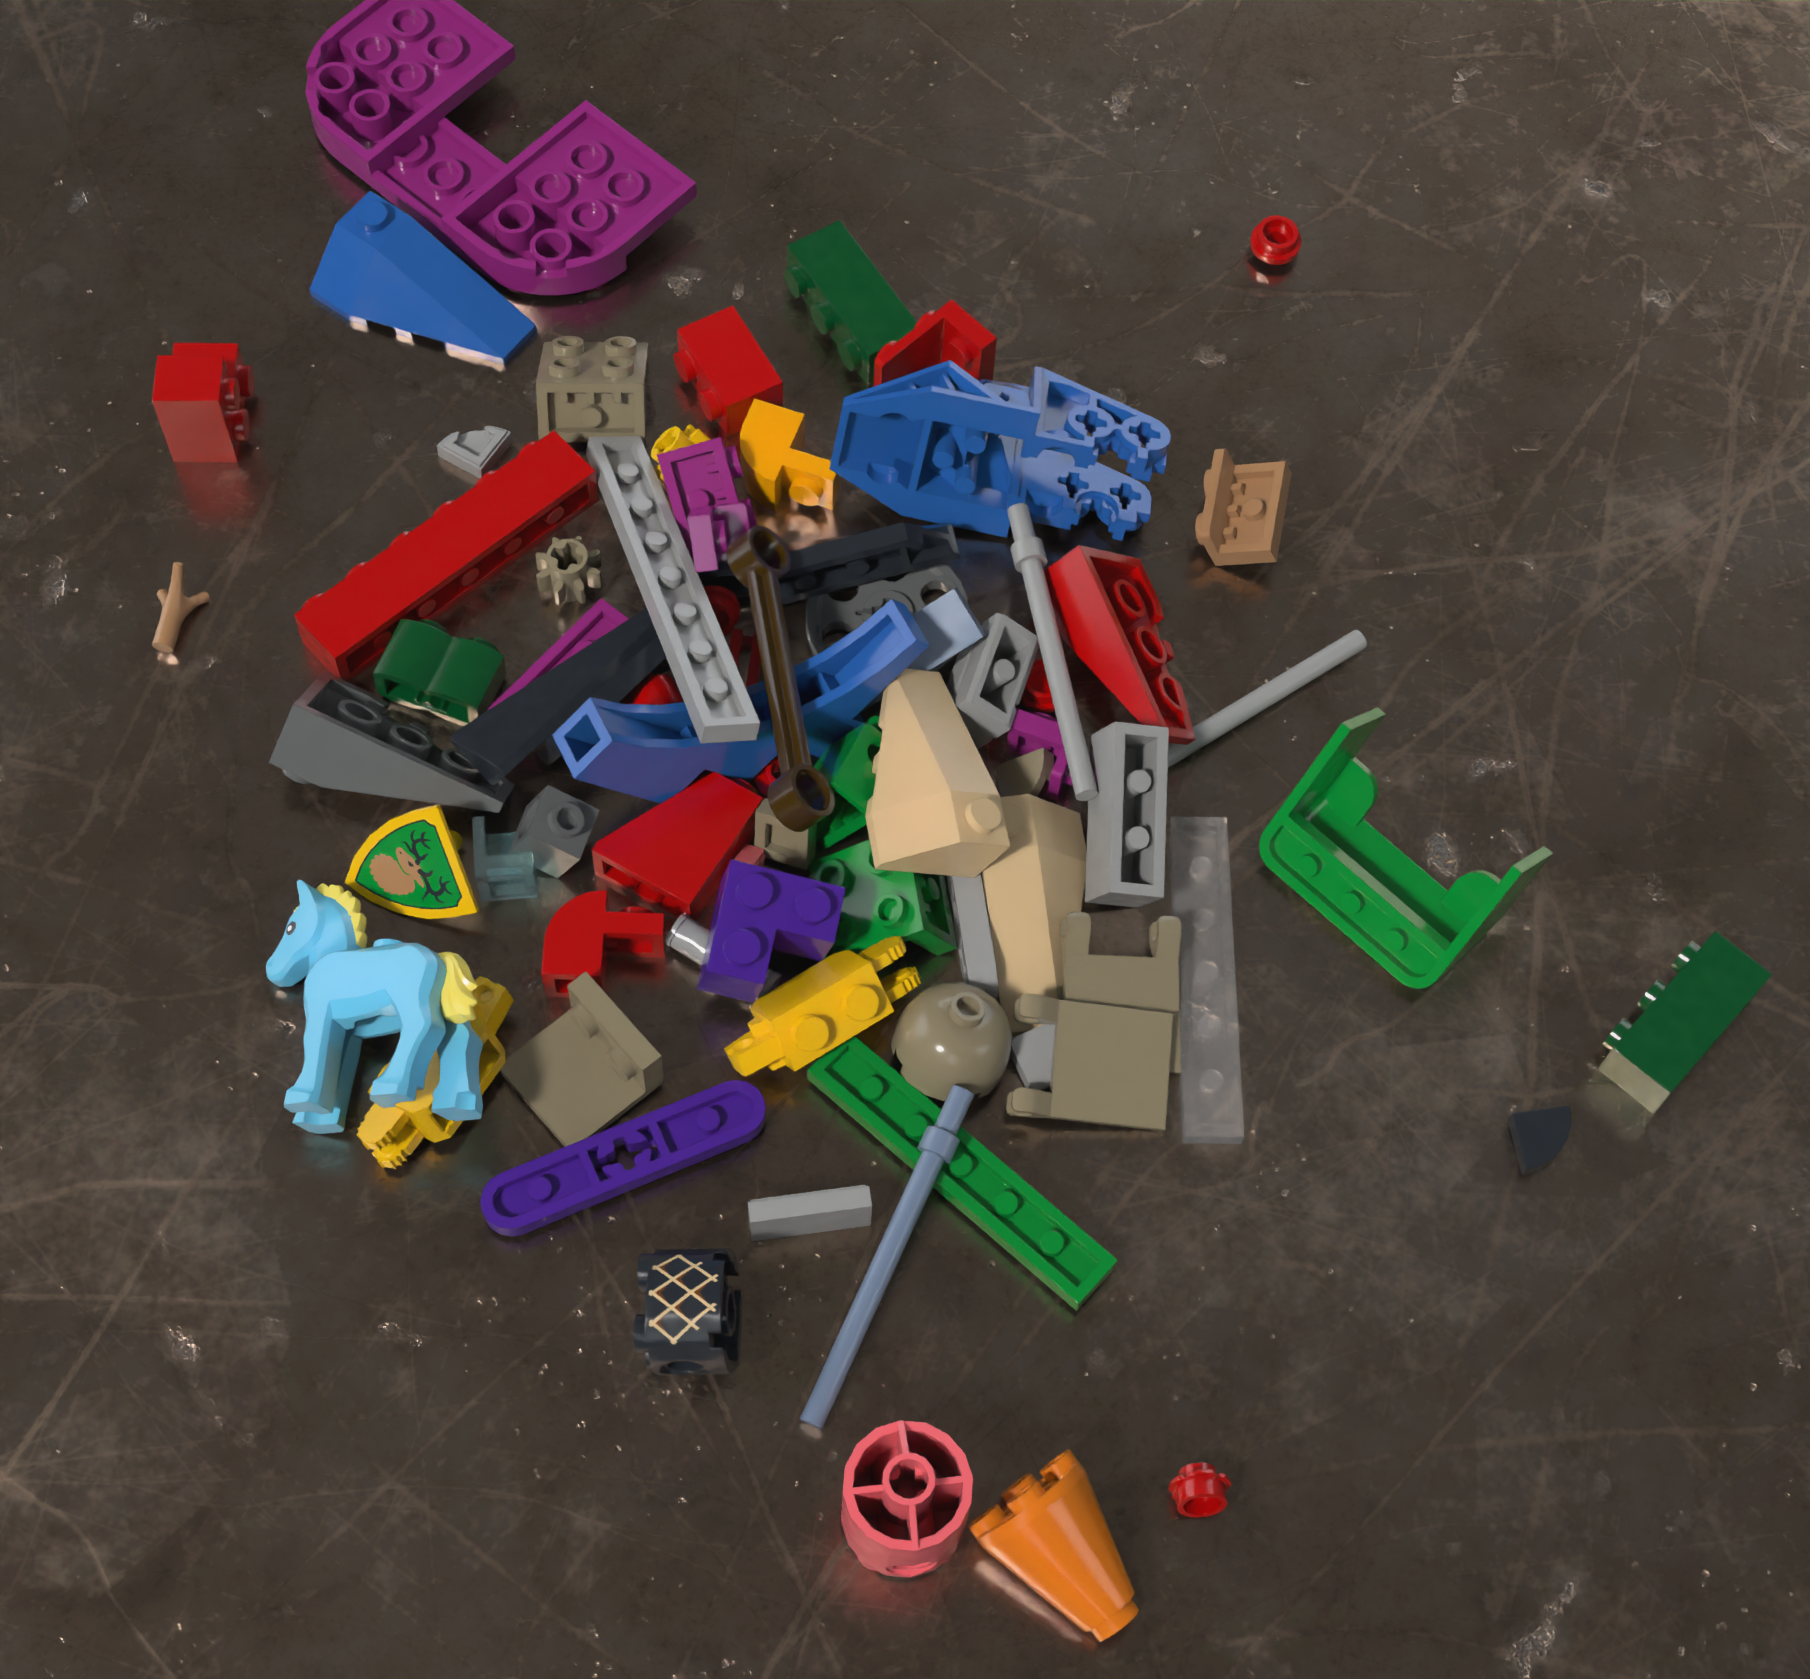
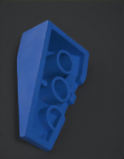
[309,191,537,365]

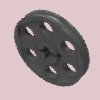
[806,563,969,678]

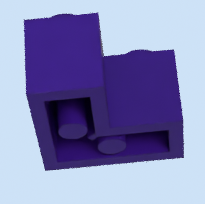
[697,859,846,1003]

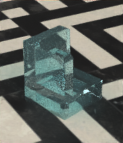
[472,816,538,902]

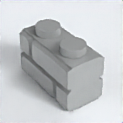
[947,613,1039,749]

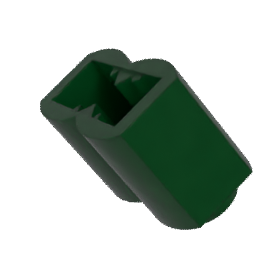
[373,619,506,726]

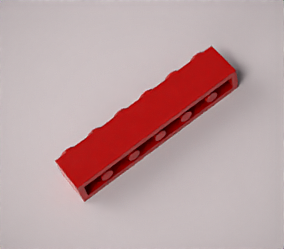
[294,430,599,682]

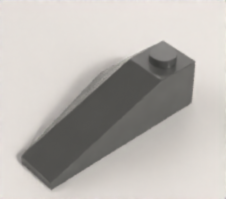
[269,671,515,813]

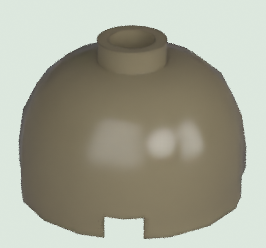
[891,982,1013,1101]

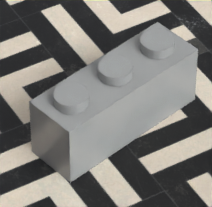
[1085,721,1169,908]

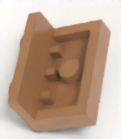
[1195,448,1292,566]

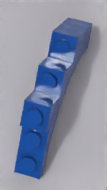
[552,599,930,804]

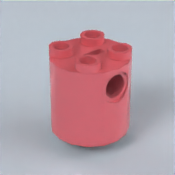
[841,1420,973,1578]

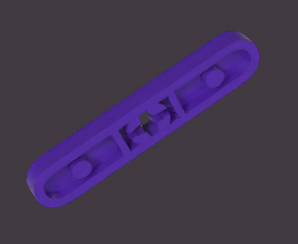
[480,1080,766,1237]

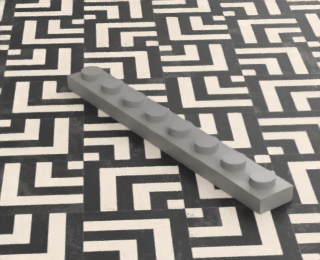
[586,436,760,744]

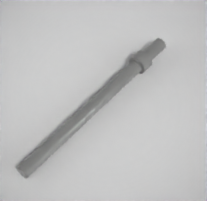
[1007,503,1098,801]
[1168,630,1367,768]

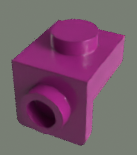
[1005,709,1073,801]

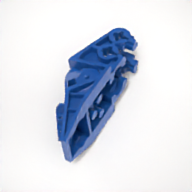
[829,360,1171,541]

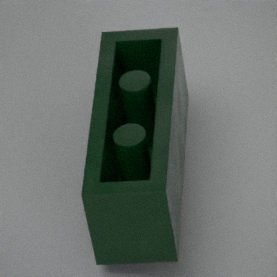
[784,220,917,386]
[1598,930,1772,1114]

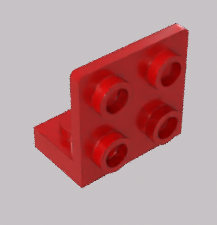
[874,299,997,386]

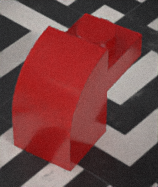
[541,890,666,998]

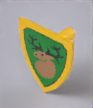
[345,804,479,919]

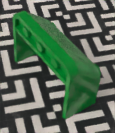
[1259,707,1553,989]

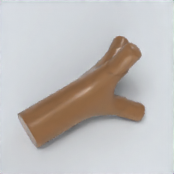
[152,562,210,653]

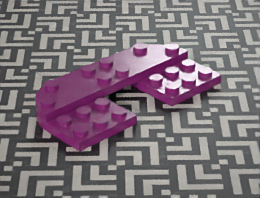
[305,0,697,295]

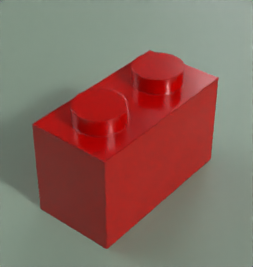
[673,305,783,437]

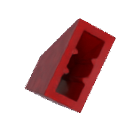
[591,772,763,921]

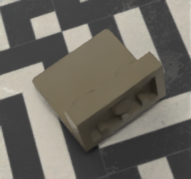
[536,336,648,443]
[500,971,665,1147]

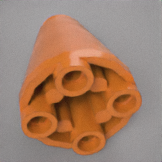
[968,1449,1139,1641]

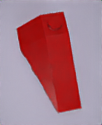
[1044,545,1196,745]

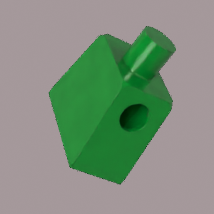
[814,716,882,851]

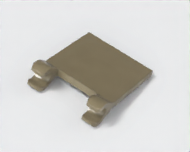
[1059,912,1181,1075]
[1006,993,1173,1131]

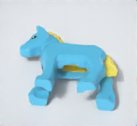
[266,879,483,1134]

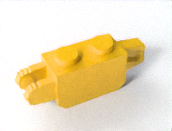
[724,936,921,1077]
[356,976,514,1169]

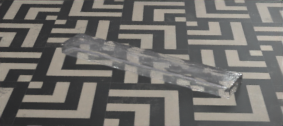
[1168,816,1244,1144]

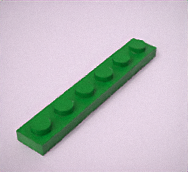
[807,1036,1118,1311]

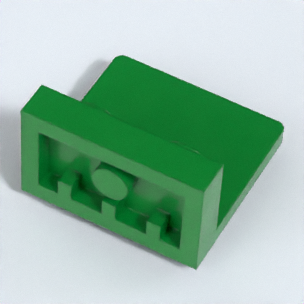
[808,839,957,960]

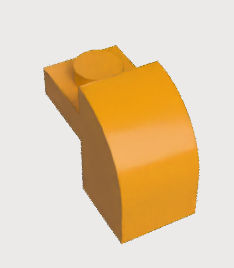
[740,398,840,511]

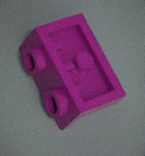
[657,437,758,559]

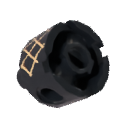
[633,1248,742,1375]

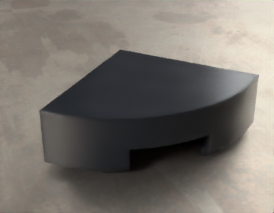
[1508,1106,1571,1175]

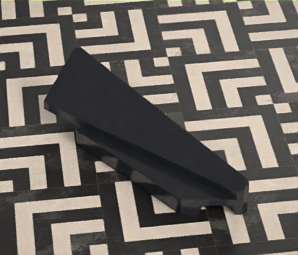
[692,522,961,605]
[450,608,666,786]

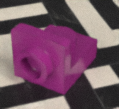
[688,502,750,572]

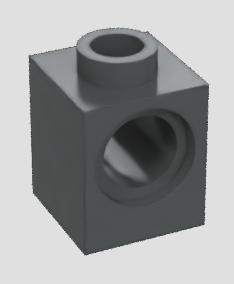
[507,785,600,878]

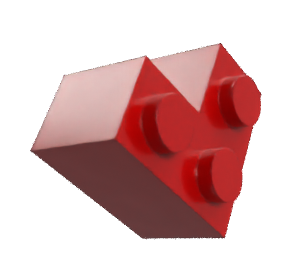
[152,343,254,462]

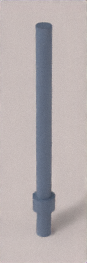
[800,1085,974,1430]

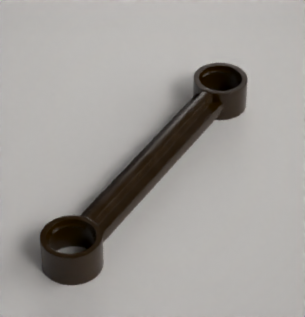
[727,525,835,832]

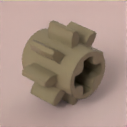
[535,536,602,605]

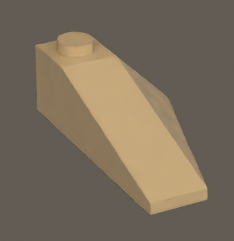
[865,668,1010,878]
[981,794,1087,1037]

